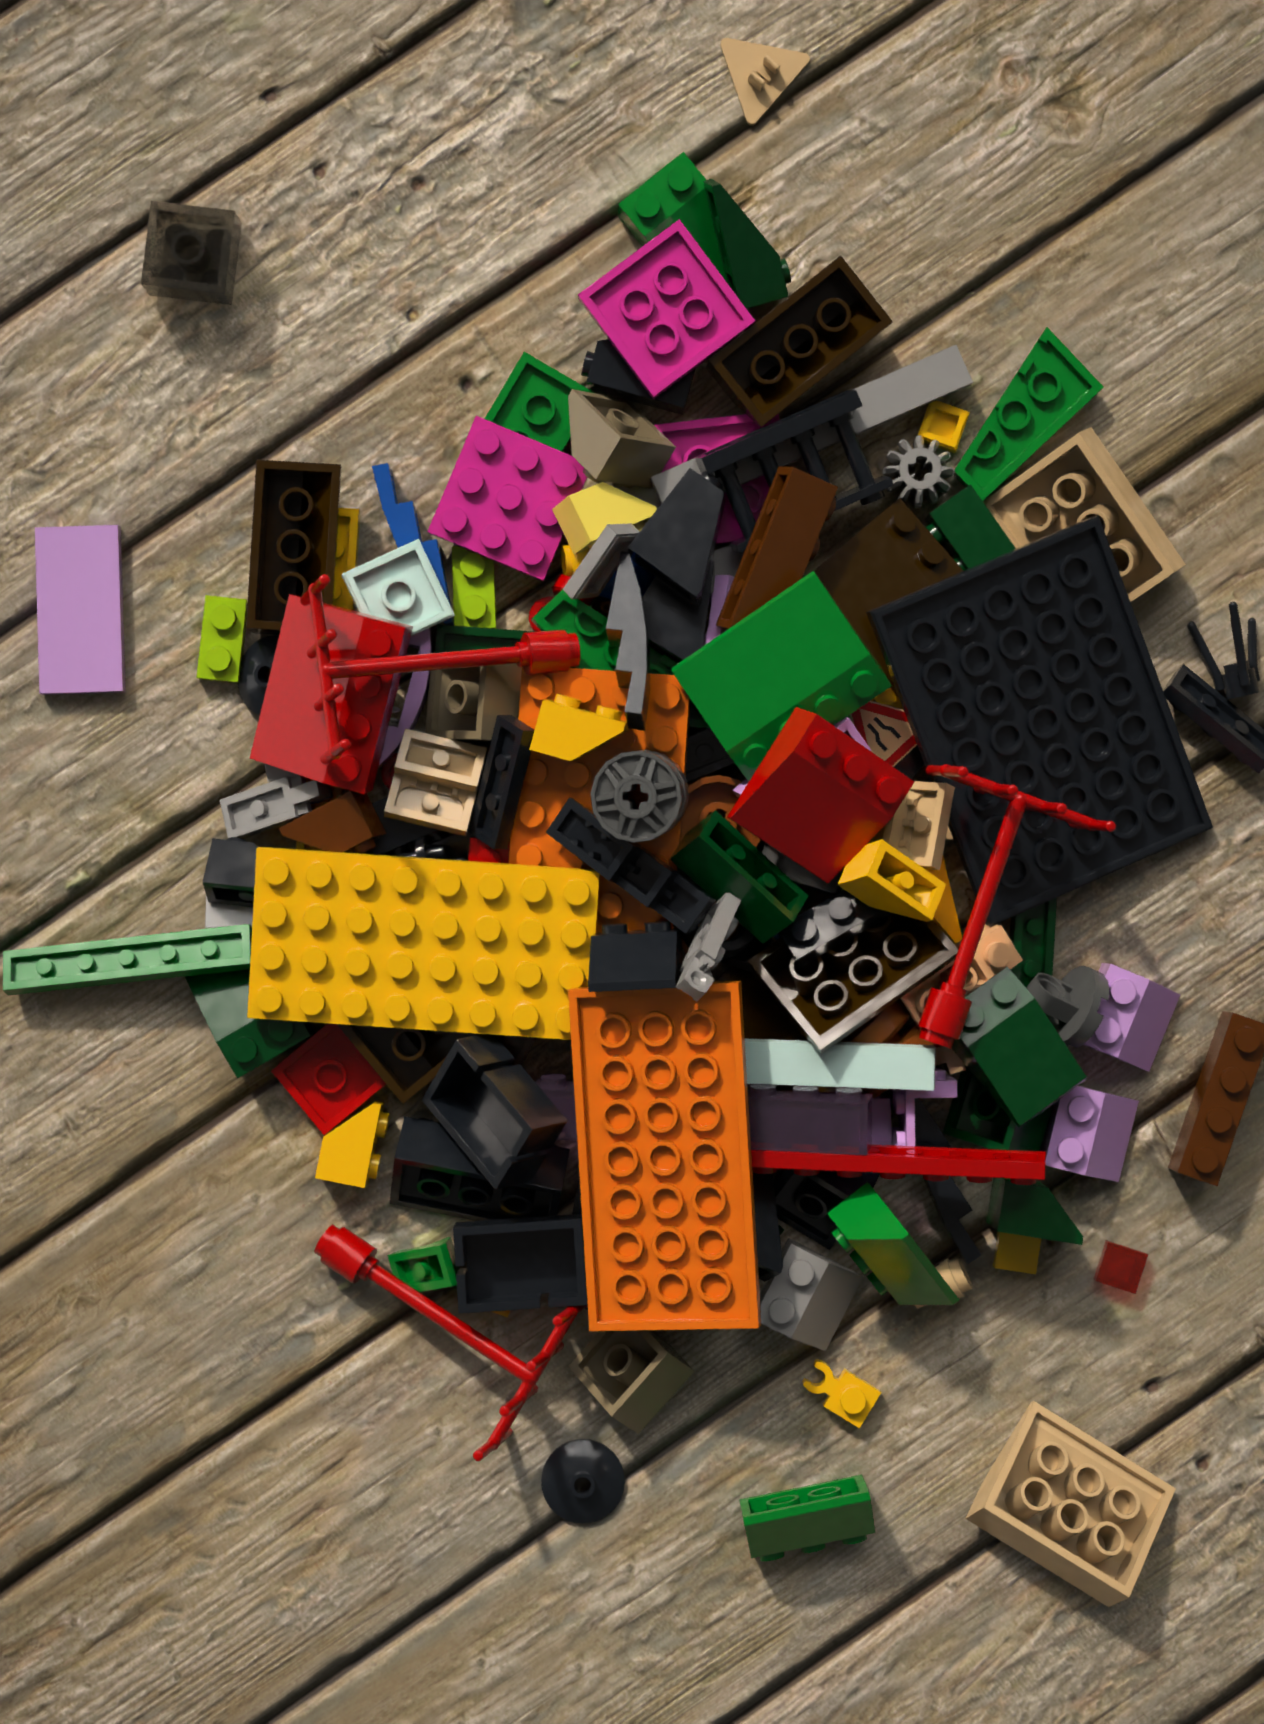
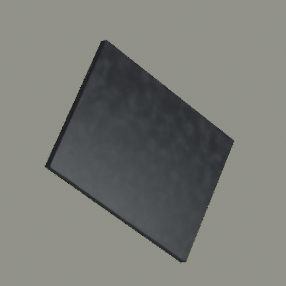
[866,516,1213,926]

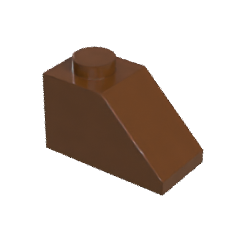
[279,791,387,854]

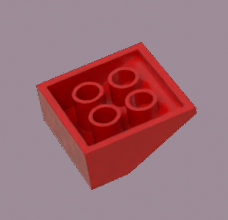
[727,707,914,883]

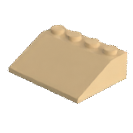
[983,427,1186,602]
[965,1401,1176,1607]

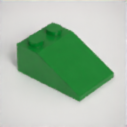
[618,152,727,282]

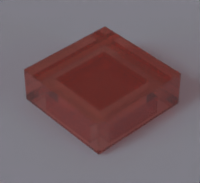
[1094,1240,1148,1294]

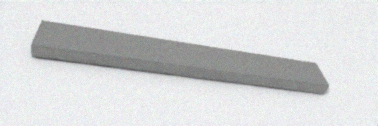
[650,345,973,504]

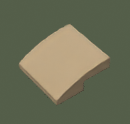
[384,728,487,836]
[867,781,955,870]

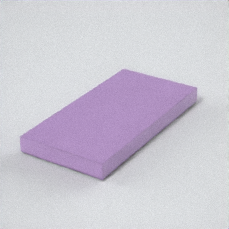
[35,525,125,695]

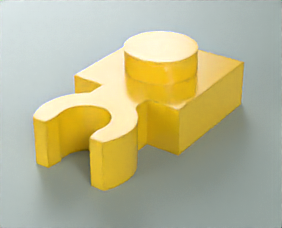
[802,1359,881,1429]

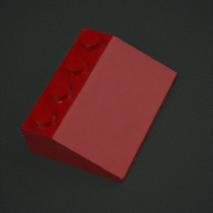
[250,594,413,794]

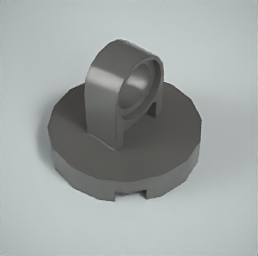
[1026,966,1109,1048]

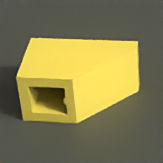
[552,482,657,555]

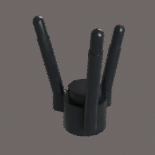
[1187,602,1261,699]

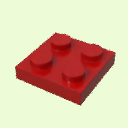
[271,1024,386,1135]

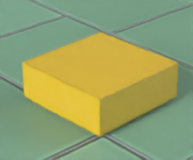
[917,400,970,453]
[993,1232,1041,1274]

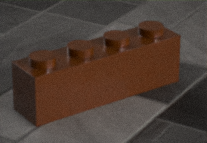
[716,466,838,630]
[1168,1011,1264,1186]

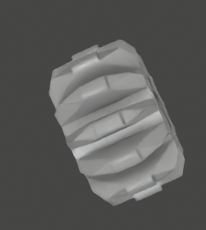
[882,435,954,508]

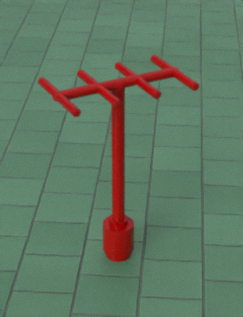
[300,574,580,765]
[918,764,1116,1049]
[314,1225,588,1461]

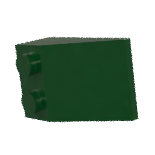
[952,966,1087,1129]
[185,969,316,1079]

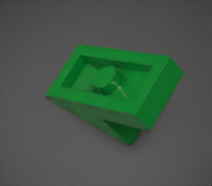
[387,1237,460,1292]

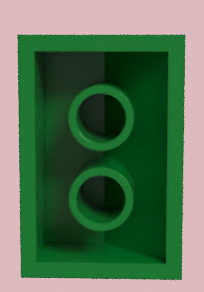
[827,1182,960,1305]
[739,1474,876,1561]

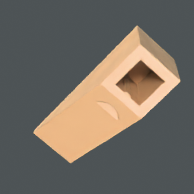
[900,924,1023,1031]

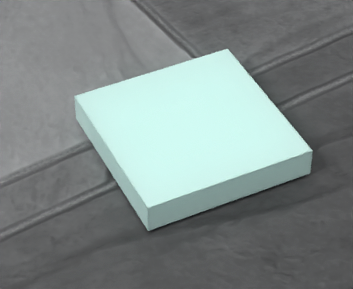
[341,539,455,636]

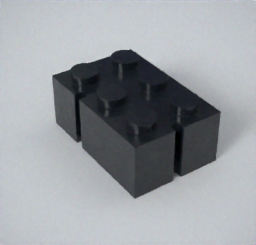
[422,1034,568,1190]
[453,1214,587,1314]

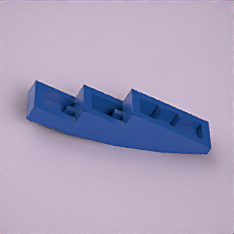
[372,463,454,626]

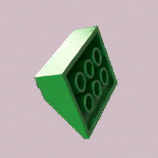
[671,570,892,781]

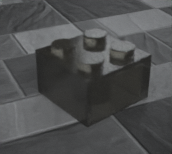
[141,201,242,305]

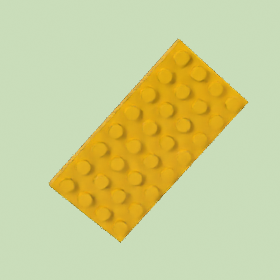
[247,847,600,1040]

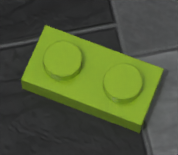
[452,546,497,629]
[196,595,248,683]

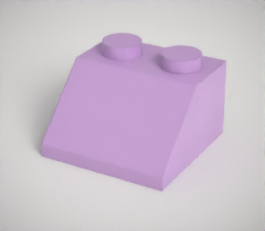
[1083,963,1180,1072]
[1040,1085,1139,1182]

